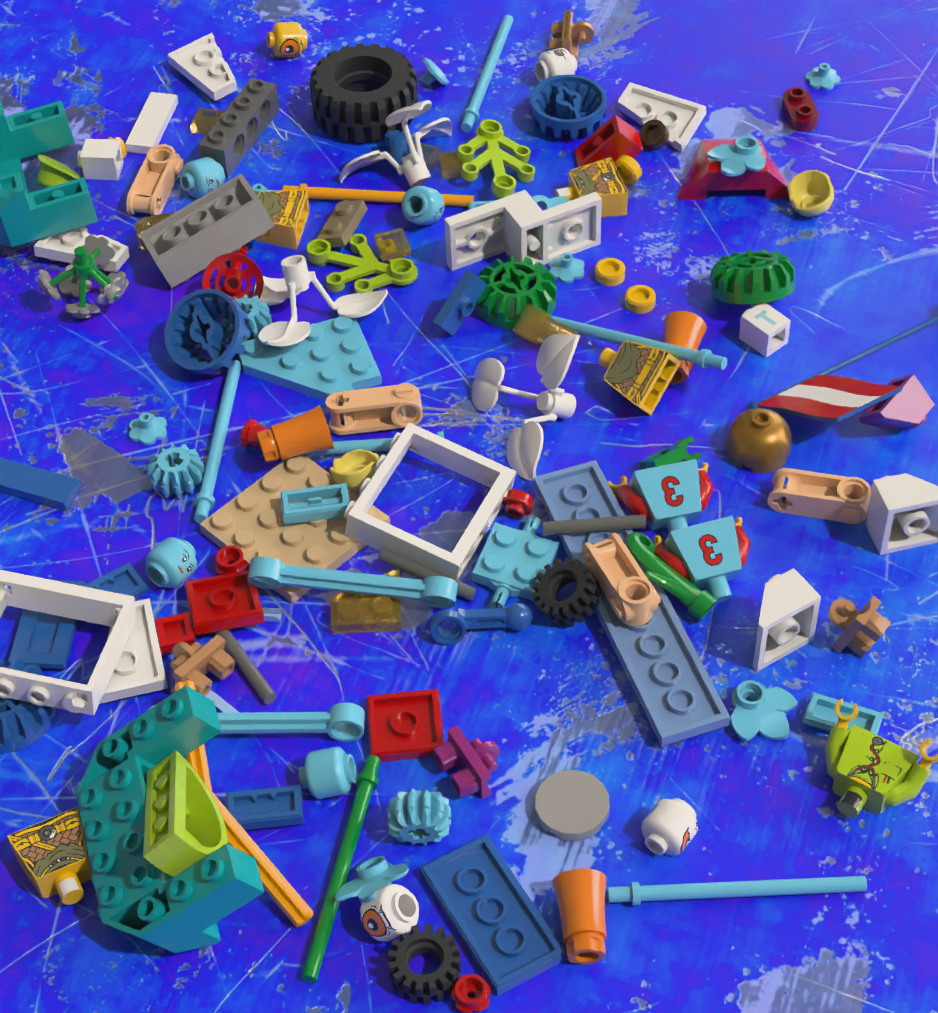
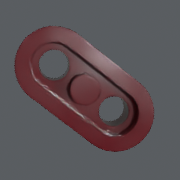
[782,87,819,132]

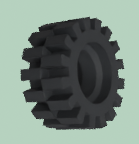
[532,557,601,626]
[388,924,461,1005]

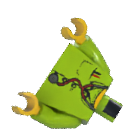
[825,698,938,818]

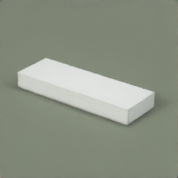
[125,92,178,154]

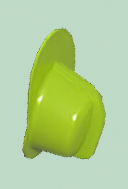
[37,155,80,188]

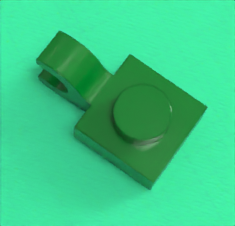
[638,437,701,470]

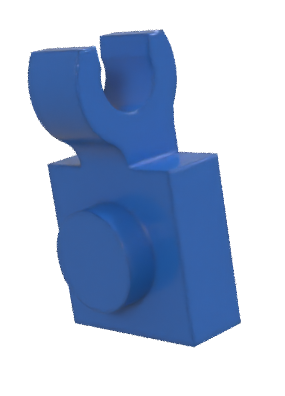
[385,130,408,168]

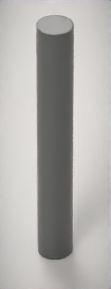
[542,514,646,536]
[378,547,477,601]
[213,629,277,704]

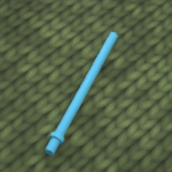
[461,15,514,132]
[543,314,727,370]
[194,360,242,523]
[607,876,867,906]

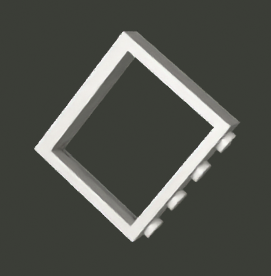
[344,423,517,580]
[0,570,136,716]

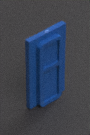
[8,580,86,669]

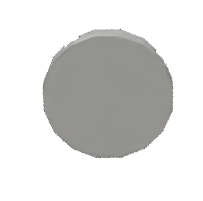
[535,770,610,841]

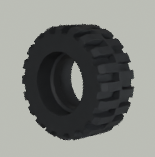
[310,43,418,144]

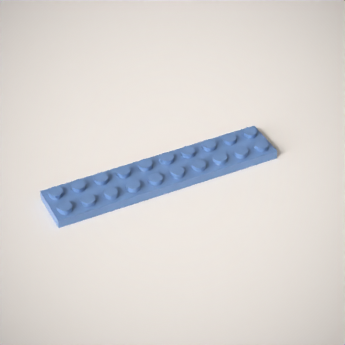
[534,460,730,746]

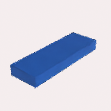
[0,457,82,511]

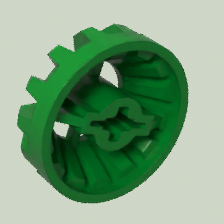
[711,249,796,304]
[475,255,557,330]

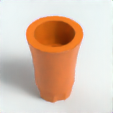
[662,311,707,385]
[256,405,334,463]
[552,868,607,965]

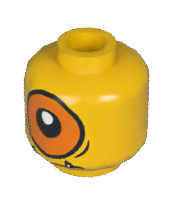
[266,22,308,58]

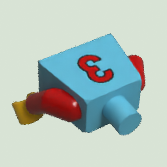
[608,459,713,533]
[653,516,751,603]

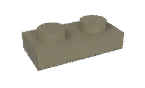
[317,200,368,248]

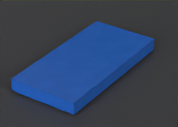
[420,834,566,996]

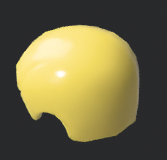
[788,170,834,217]
[330,449,379,493]

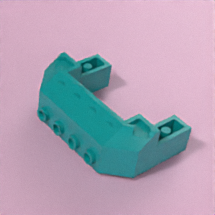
[0,100,98,247]
[76,685,264,953]

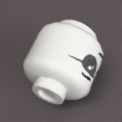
[535,48,577,82]

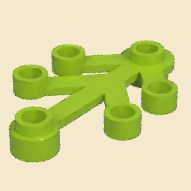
[456,119,536,199]
[307,234,418,294]

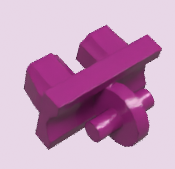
[433,725,500,799]

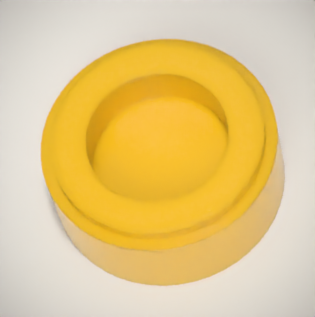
[614,155,642,185]
[595,258,625,286]
[625,285,656,314]

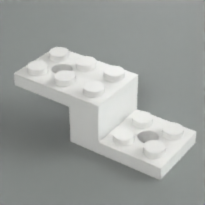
[444,190,602,271]

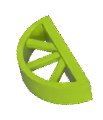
[143,750,228,877]

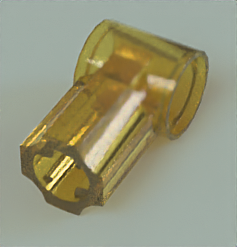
[512,303,579,344]

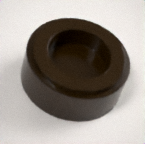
[639,120,669,150]

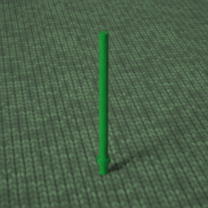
[301,755,381,984]

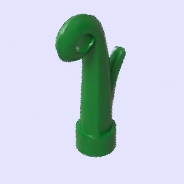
[626,532,718,622]

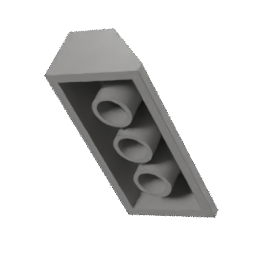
[139,173,275,288]

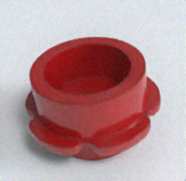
[502,489,533,519]
[214,546,248,575]
[451,974,491,1013]

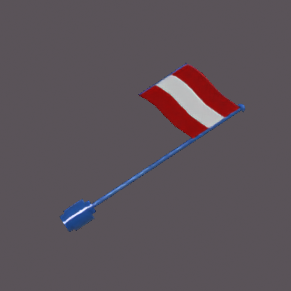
[749,315,938,422]

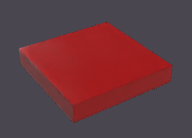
[184,570,265,635]
[366,689,444,762]

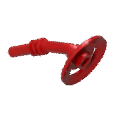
[202,244,264,299]

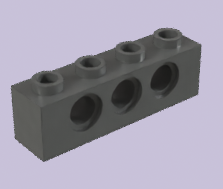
[199,78,280,178]

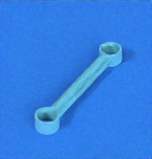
[247,557,458,608]
[147,703,365,742]

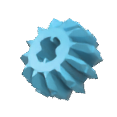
[218,294,272,342]
[147,443,204,499]
[387,788,451,845]

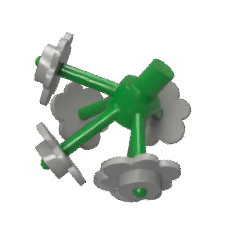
[38,234,129,319]

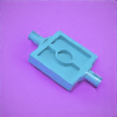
[471,516,559,608]

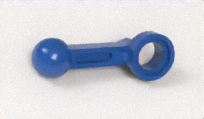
[431,603,532,645]

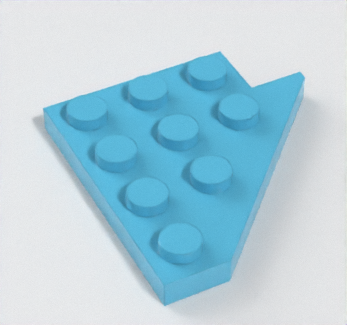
[237,316,382,406]

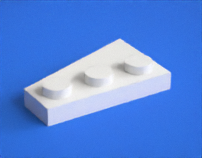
[167,33,237,101]
[618,82,706,153]
[34,227,129,272]
[99,598,168,704]

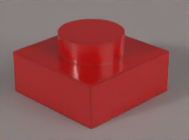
[155,612,196,655]

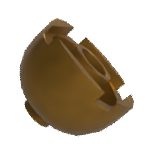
[725,408,792,474]

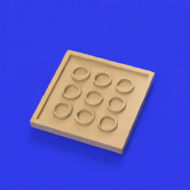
[200,454,390,604]

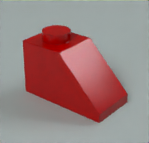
[574,114,643,167]

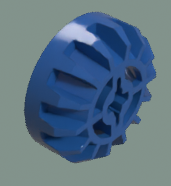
[530,75,606,140]
[164,289,250,376]
[0,659,56,754]

